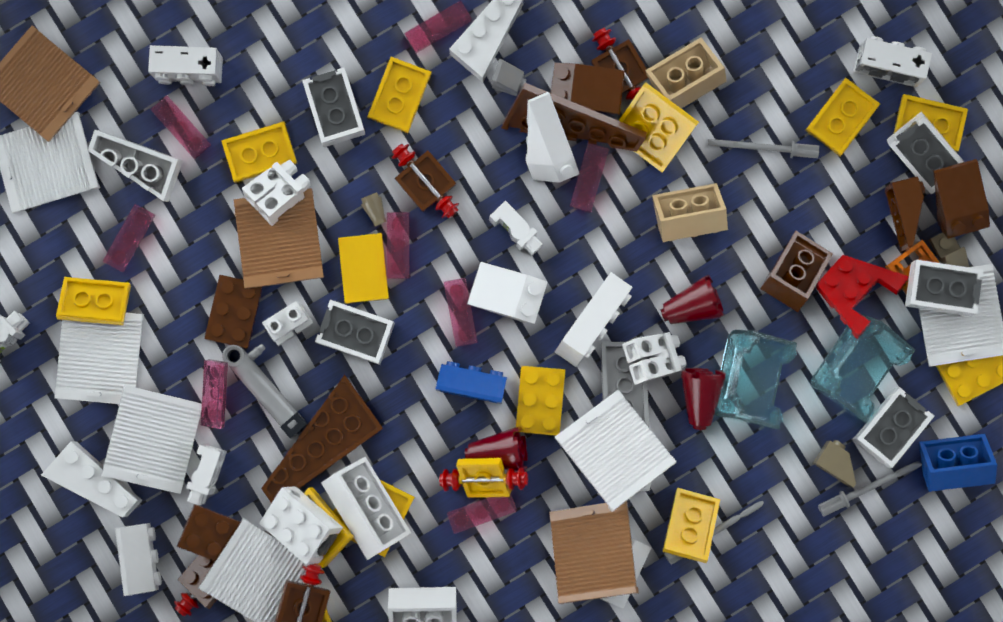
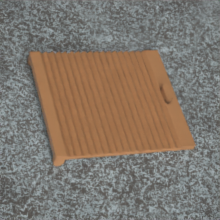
[0,26,101,142]
[233,188,324,289]
[549,501,639,604]

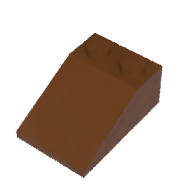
[551,63,625,115]
[933,159,990,239]
[885,176,925,252]
[760,231,833,312]

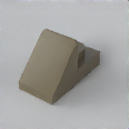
[929,232,969,267]

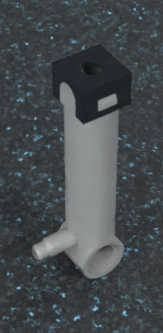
[222,344,308,439]

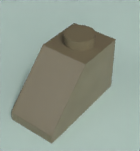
[813,440,856,488]

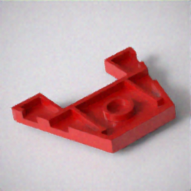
[816,255,909,339]

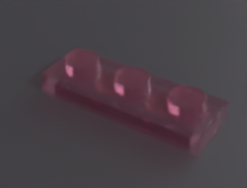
[404,0,472,53]
[151,95,211,159]
[570,143,609,213]
[103,204,156,272]
[387,212,410,279]
[444,278,478,347]
[201,359,228,429]
[447,493,517,534]

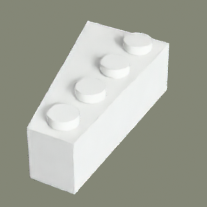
[449,0,523,83]
[88,130,183,202]
[555,272,632,367]
[41,441,142,518]

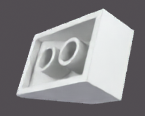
[467,262,547,324]

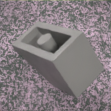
[492,59,527,96]

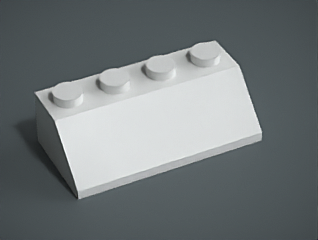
[321,456,411,560]

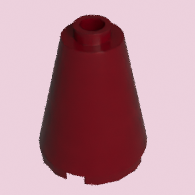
[660,275,725,324]
[681,368,726,430]
[465,427,528,471]

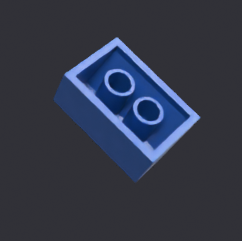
[435,361,507,404]
[919,434,997,492]

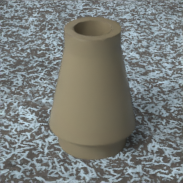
[361,192,387,226]

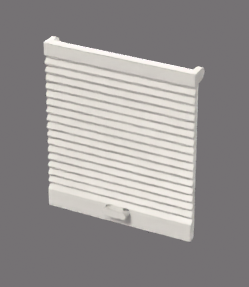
[0,112,100,213]
[919,264,1003,367]
[55,313,144,404]
[101,385,203,494]
[555,390,676,512]
[199,518,308,622]

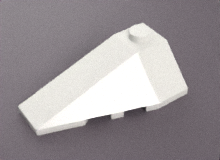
[526,92,579,183]

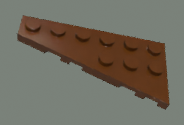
[501,83,647,152]
[261,374,383,503]

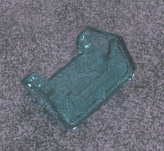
[811,314,915,423]
[715,330,797,430]

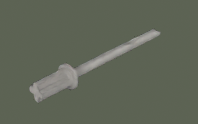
[708,139,819,158]
[818,461,922,517]
[664,501,764,565]

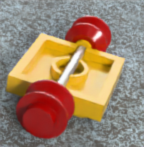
[439,458,528,498]

